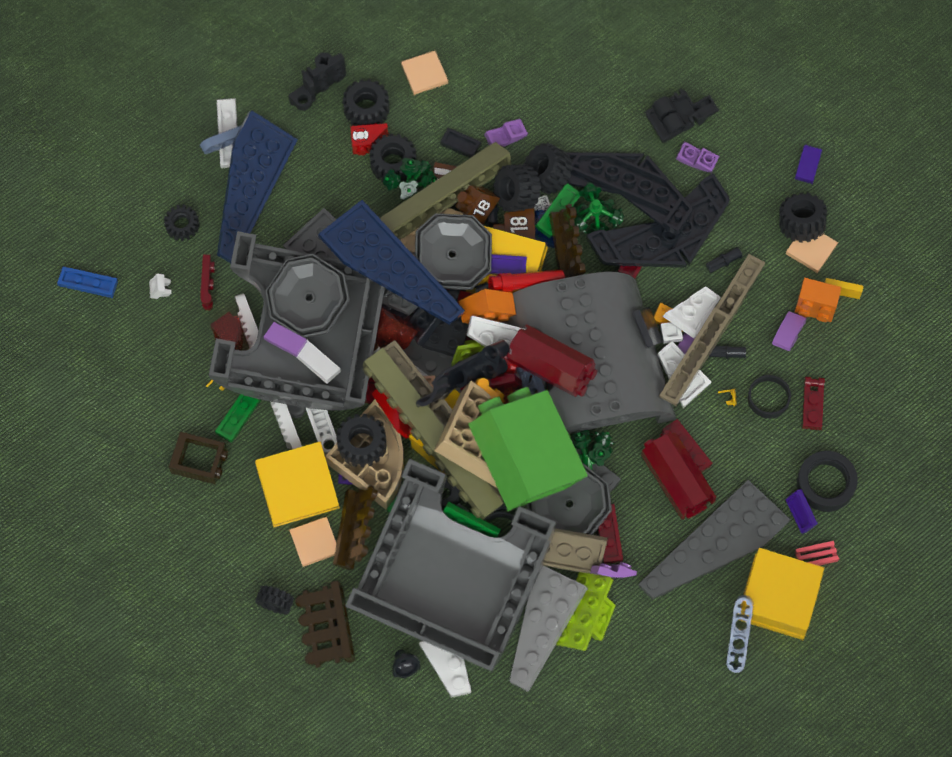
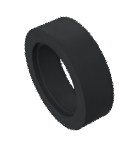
[797,451,858,512]

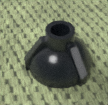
[392,650,421,678]

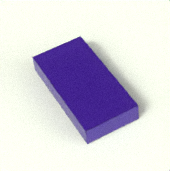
[795,145,822,184]
[490,254,527,275]
[785,489,818,534]

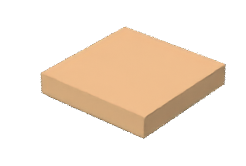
[401,51,448,95]
[786,234,838,273]
[290,517,336,567]

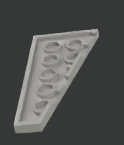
[510,565,588,692]

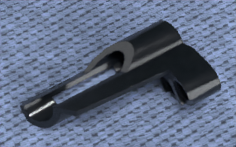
[416,340,510,407]

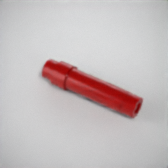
[488,270,565,292]

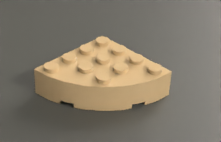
[434,381,497,488]
[325,400,404,509]

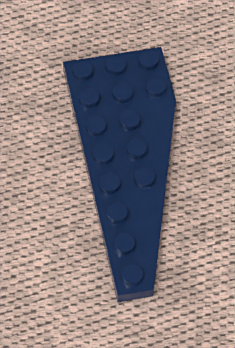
[217,110,298,263]
[318,200,465,325]

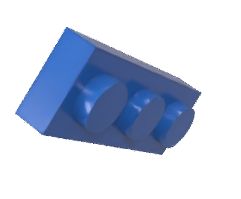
[57,266,118,298]

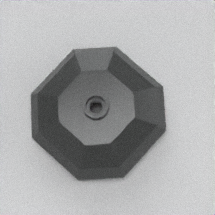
[415,213,492,290]
[265,253,350,338]
[527,463,612,535]

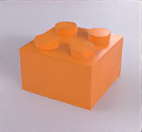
[794,277,842,322]
[459,289,516,324]

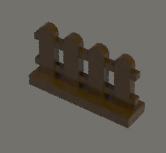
[549,204,586,278]
[333,485,378,570]
[295,581,356,668]

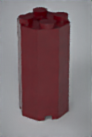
[507,325,597,397]
[641,430,716,520]

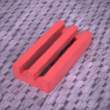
[795,541,839,566]

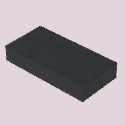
[440,127,481,158]

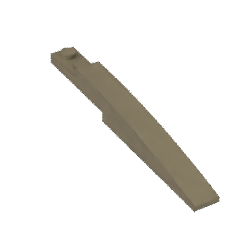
[659,254,765,406]
[384,340,503,501]

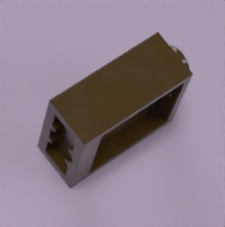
[169,432,229,485]

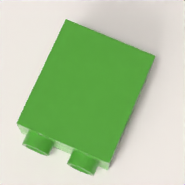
[468,387,588,511]

